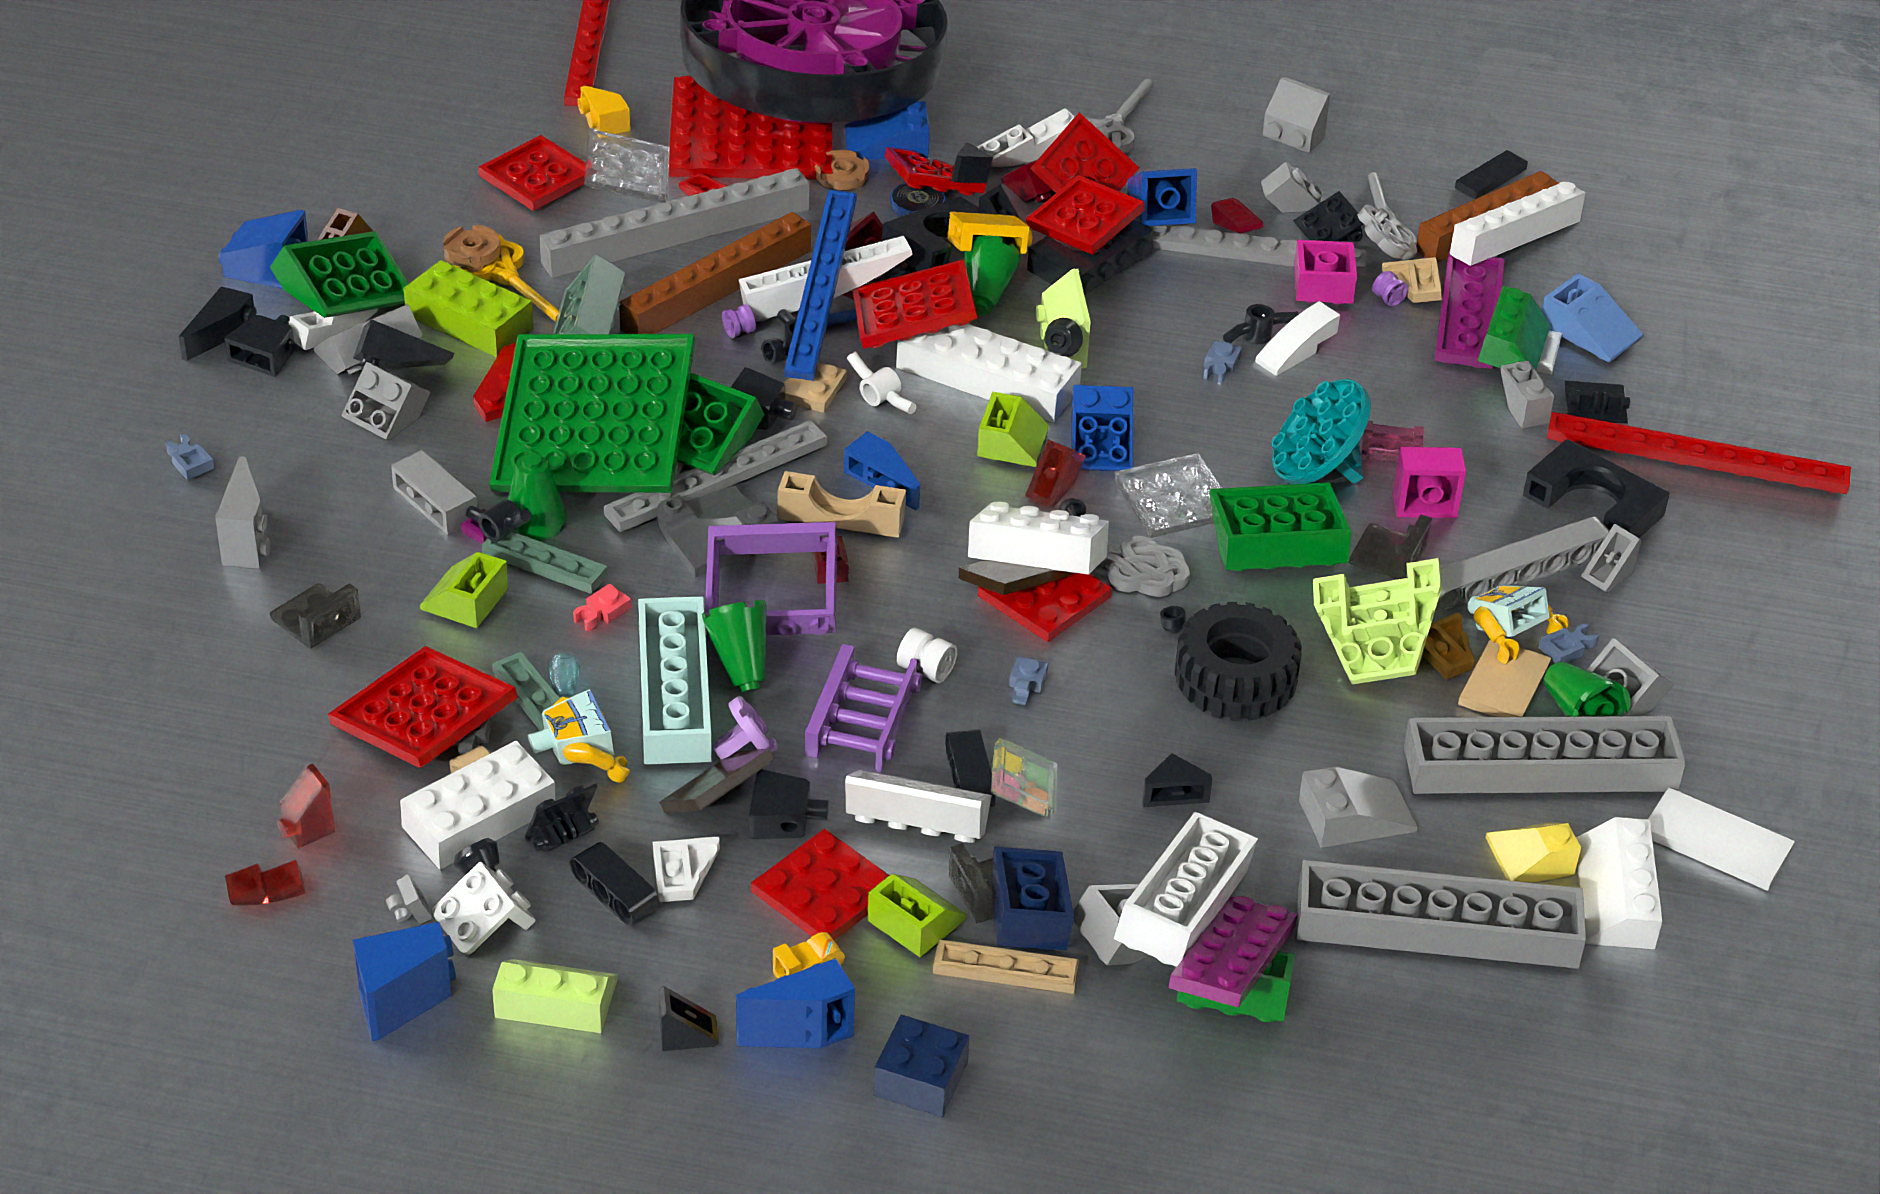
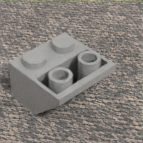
[341,362,431,440]

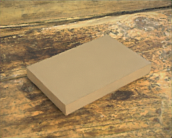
[1458,639,1552,717]

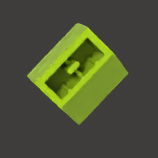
[977,392,1049,467]
[420,552,508,628]
[868,873,967,957]

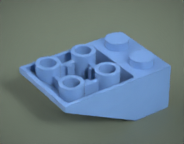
[1542,273,1643,363]

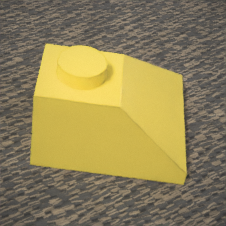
[1485,822,1581,883]

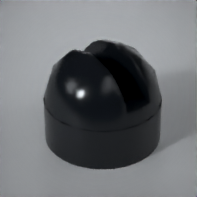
[761,338,787,363]
[1059,498,1086,517]
[1160,606,1186,633]

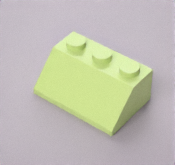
[1036,269,1091,368]
[492,959,618,1033]

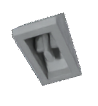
[1581,524,1641,593]

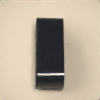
[945,729,996,807]
[569,842,660,925]

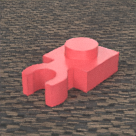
[573,584,632,631]

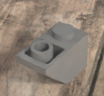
[1261,162,1323,213]
[1501,361,1554,429]

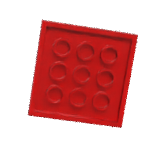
[853,259,978,349]
[328,646,518,768]

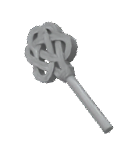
[1087,78,1153,154]
[1357,172,1417,260]
[1099,535,1190,597]

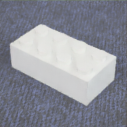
[968,502,1109,575]
[400,741,555,870]

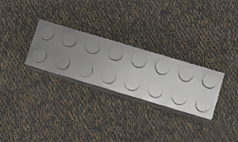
[1404,716,1686,794]
[1296,860,1586,969]

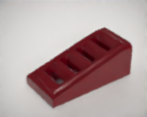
[1211,198,1264,234]
[812,536,849,584]

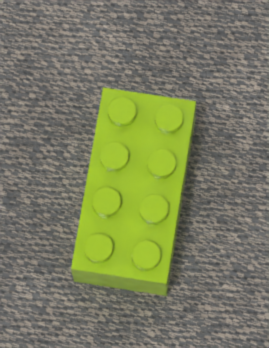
[403,260,534,357]

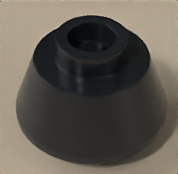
[1044,317,1083,357]
[454,838,500,875]

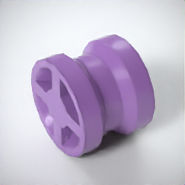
[1372,271,1408,307]
[722,304,756,338]

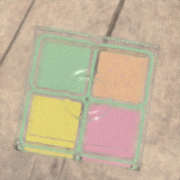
[991,738,1057,819]

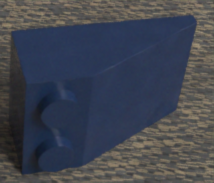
[993,847,1074,950]

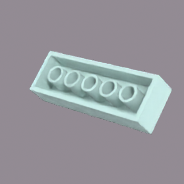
[638,596,711,764]

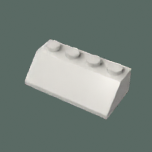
[845,770,992,843]
[1576,817,1662,949]

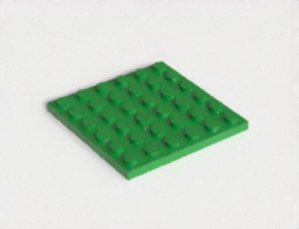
[489,334,696,493]

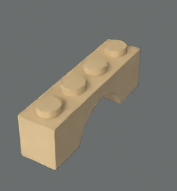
[777,471,906,538]

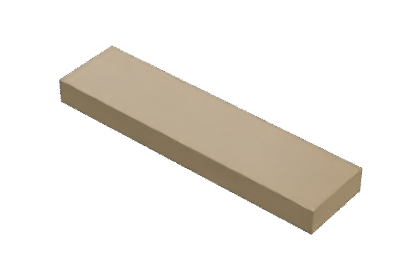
[933,939,1079,994]

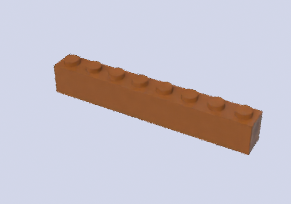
[619,212,811,334]

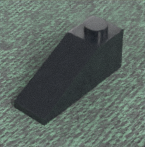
[178,286,257,361]
[353,319,455,369]

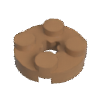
[815,150,869,190]
[443,225,501,272]

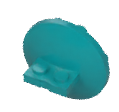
[1271,379,1371,484]

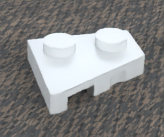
[652,837,720,902]

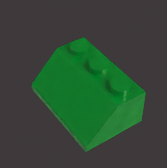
[1477,286,1550,371]
[1177,951,1295,1022]

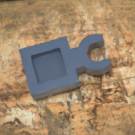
[1203,340,1242,383]
[166,434,215,480]
[1538,624,1599,663]

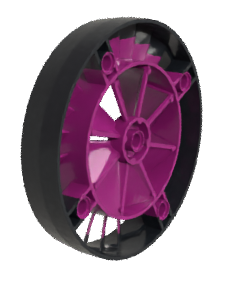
[680,0,948,123]

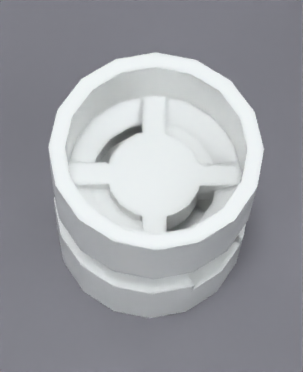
[897,627,957,684]

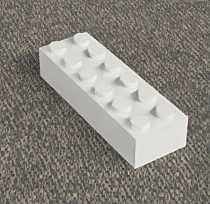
[896,324,1082,423]
[1114,812,1258,967]

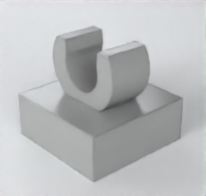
[386,874,432,925]

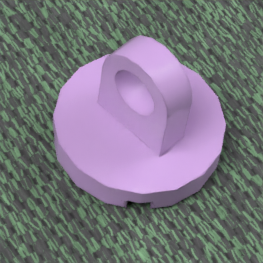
[712,696,778,759]

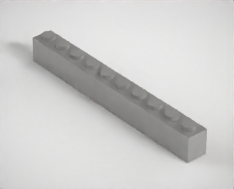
[540,168,809,278]

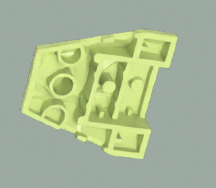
[1313,558,1442,685]

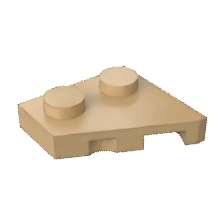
[1382,257,1442,303]
[783,363,847,413]

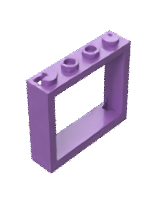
[705,522,838,637]

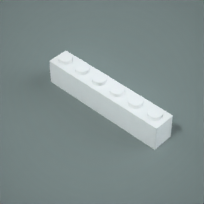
[1450,182,1586,266]

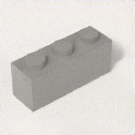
[391,450,479,535]

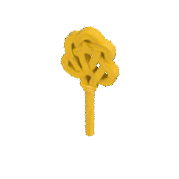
[454,233,559,322]

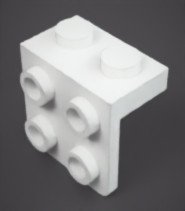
[432,862,536,955]

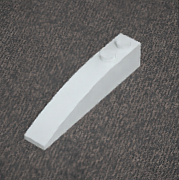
[739,236,912,322]

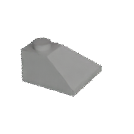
[1587,638,1673,716]

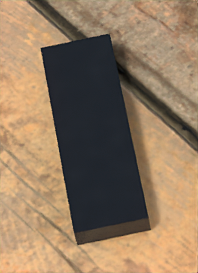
[1455,150,1528,199]

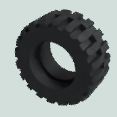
[1175,602,1302,721]

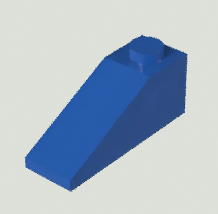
[844,431,920,511]

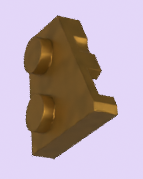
[1422,612,1474,680]

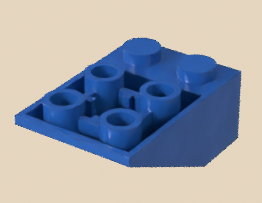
[1071,385,1133,472]
[736,958,855,1048]

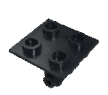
[1293,191,1364,242]
[1564,380,1630,424]
[525,783,599,852]

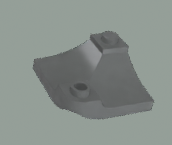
[657,485,778,578]

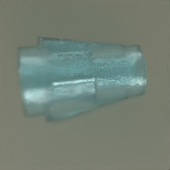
[547,653,580,698]

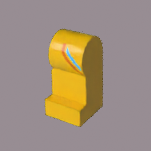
[773,932,845,979]

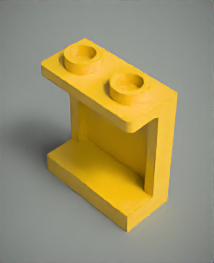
[947,212,1032,254]

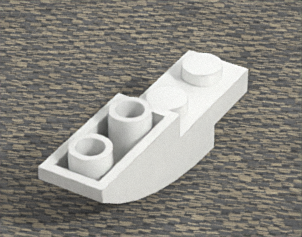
[977,108,1074,167]

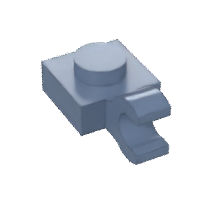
[1009,656,1049,706]

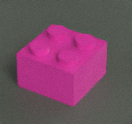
[1293,240,1357,304]
[1392,447,1466,518]

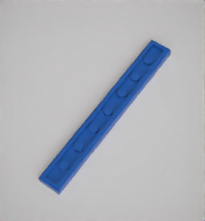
[784,190,857,381]

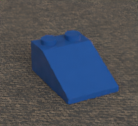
[845,101,929,160]

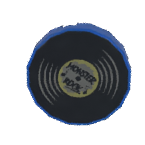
[890,183,945,217]

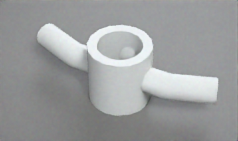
[847,351,916,414]

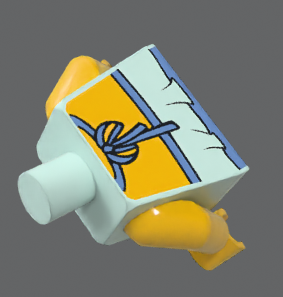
[1468,585,1569,664]
[528,689,630,783]

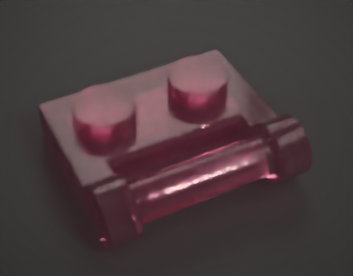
[1361,420,1424,463]

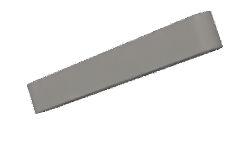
[1437,517,1610,610]

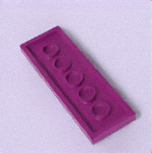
[1434,251,1505,369]
[1168,896,1298,1008]

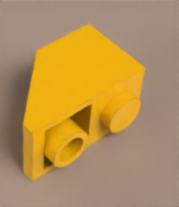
[578,86,630,137]

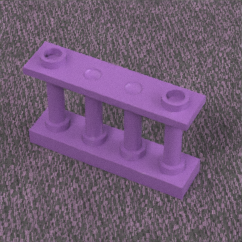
[805,644,922,772]

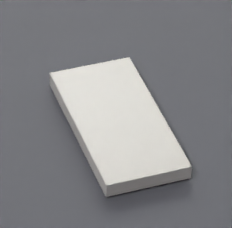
[1648,787,1795,891]

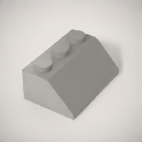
[314,304,423,375]

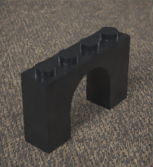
[881,196,1006,271]
[1027,220,1153,295]
[1522,439,1670,538]

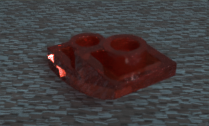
[225,860,306,905]

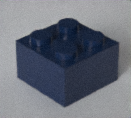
[873,1014,970,1117]

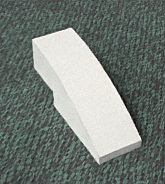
[1255,301,1340,376]
[289,309,378,350]

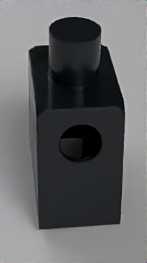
[224,315,295,377]
[730,367,797,430]
[749,769,829,840]

